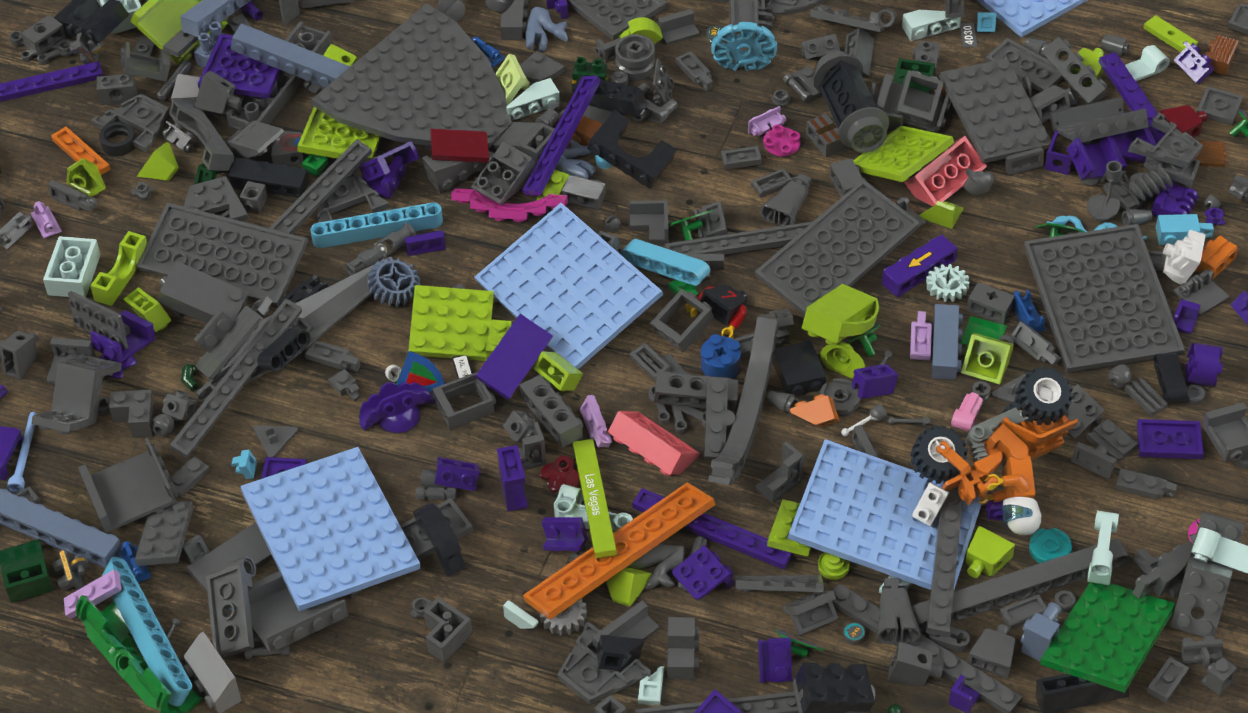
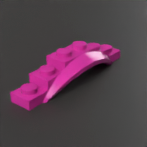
[451,189,568,222]

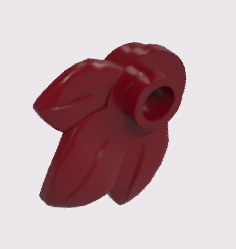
[539,456,580,494]

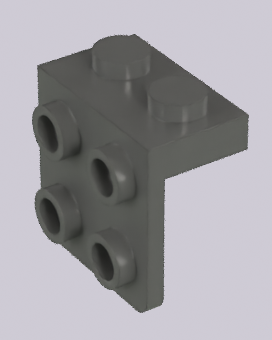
[47,338,95,384]

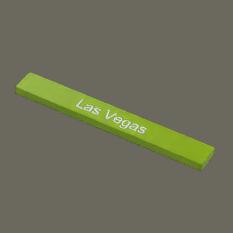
[573,439,617,558]

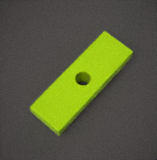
[1143,15,1198,53]

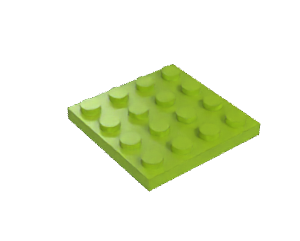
[297,107,381,163]
[853,126,954,182]
[408,285,494,361]

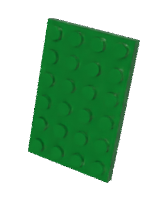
[1040,582,1175,693]

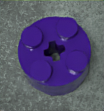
[1185,343,1223,387]

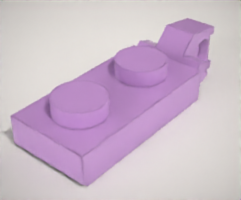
[910,311,932,360]
[580,395,612,448]

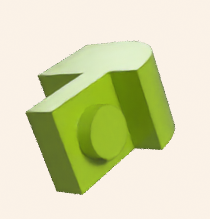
[619,17,663,44]

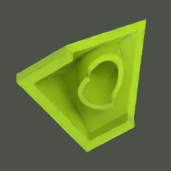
[137,142,178,181]
[66,158,106,197]
[919,201,964,229]
[606,567,652,607]

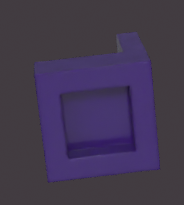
[1174,299,1201,334]
[949,675,980,713]

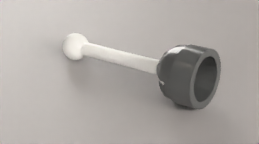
[841,404,887,436]

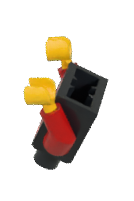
[686,285,747,339]

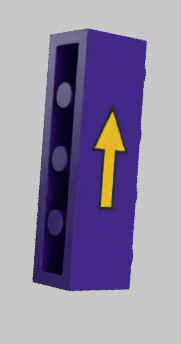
[882,234,957,298]

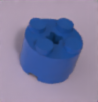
[701,334,741,379]

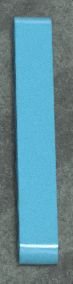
[310,203,443,248]

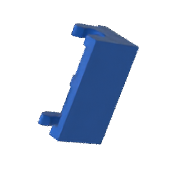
[1013,290,1046,332]

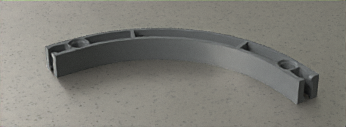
[708,316,780,485]

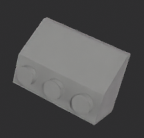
[183,631,242,713]

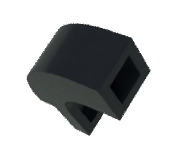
[412,502,466,576]

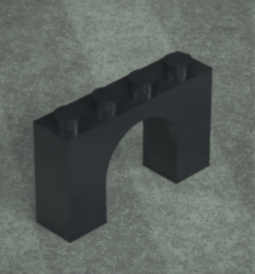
[54,0,129,43]
[587,110,677,189]

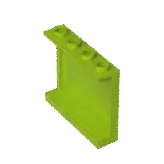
[130,0,228,66]

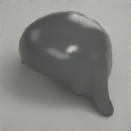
[964,169,995,196]

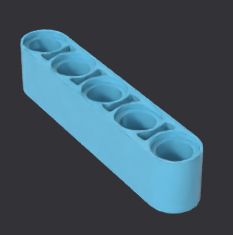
[620,239,710,286]

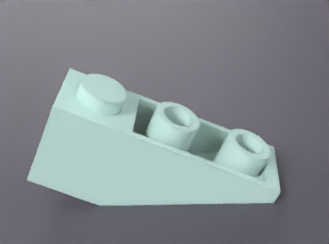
[902,10,961,41]
[507,78,560,121]

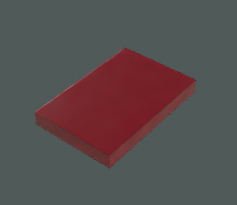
[430,129,489,163]

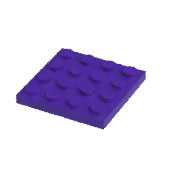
[198,34,281,99]

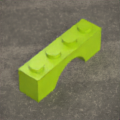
[90,231,147,306]

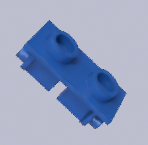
[472,37,506,68]
[117,541,151,583]

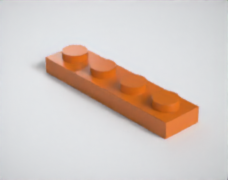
[51,127,111,175]

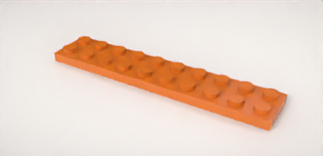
[523,482,715,620]

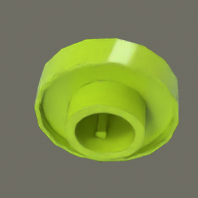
[818,552,850,580]

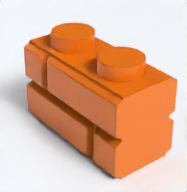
[1195,236,1238,280]

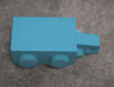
[1156,214,1214,245]

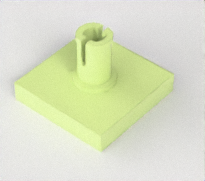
[496,54,530,105]

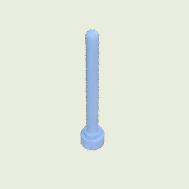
[7,412,37,493]

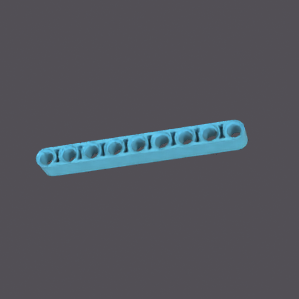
[102,557,192,706]

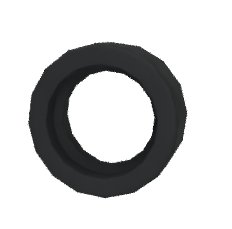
[99,122,136,156]

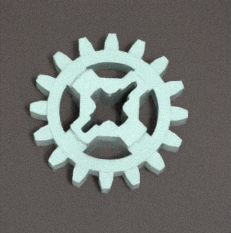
[926,264,969,302]

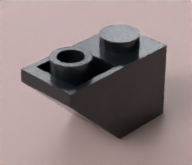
[596,635,644,671]

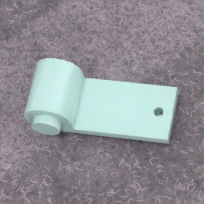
[1125,45,1170,81]
[1191,528,1248,574]

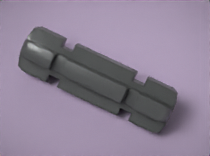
[415,487,457,500]

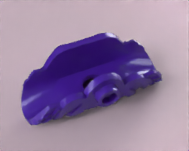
[359,382,435,433]

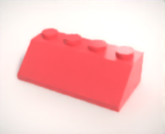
[904,136,987,206]
[608,411,700,476]

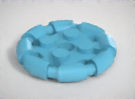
[711,22,777,71]

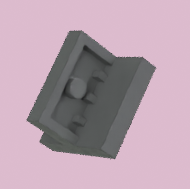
[781,590,838,635]

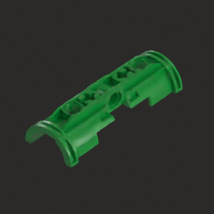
[76,595,203,713]

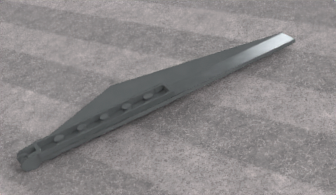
[196,257,390,401]

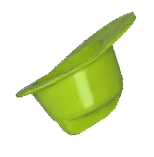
[820,342,865,378]

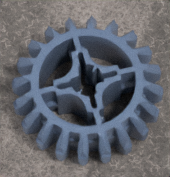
[367,257,420,308]

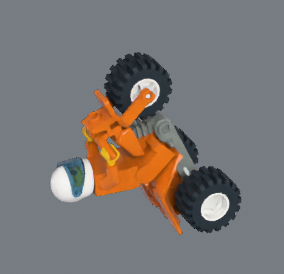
[910,366,1078,535]

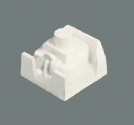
[1163,230,1206,285]

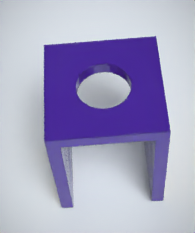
[1045,131,1073,175]

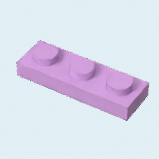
[64,570,121,619]

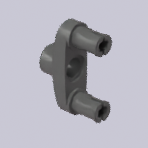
[630,83,678,124]

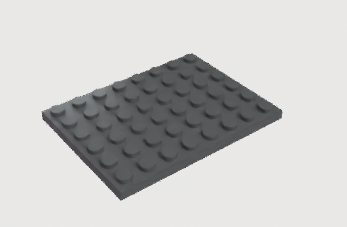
[1023,224,1185,373]

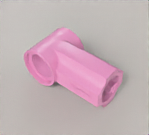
[951,392,983,432]

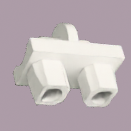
[912,482,949,526]

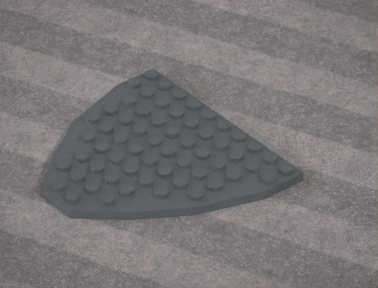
[311,3,512,148]

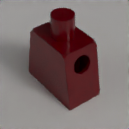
[1160,105,1207,138]

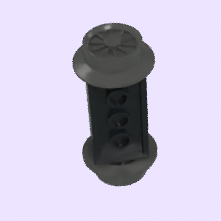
[813,51,889,153]

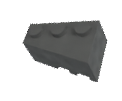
[422,156,487,194]

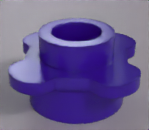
[1204,207,1225,226]

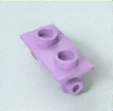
[748,106,786,136]
[31,201,62,238]

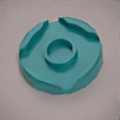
[1029,528,1072,563]

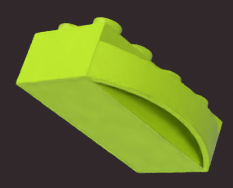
[802,284,879,345]

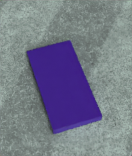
[475,314,553,400]

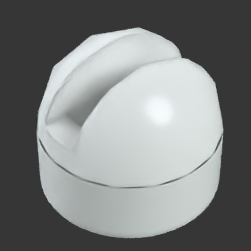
[385,365,402,382]

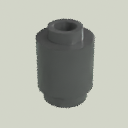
[1101,34,1130,56]

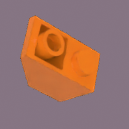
[790,394,840,428]

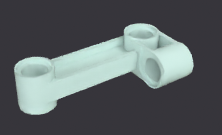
[554,484,633,533]
[1087,510,1119,585]

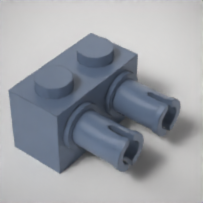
[194,22,223,68]
[1020,603,1061,661]

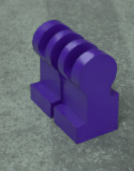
[1151,180,1199,217]

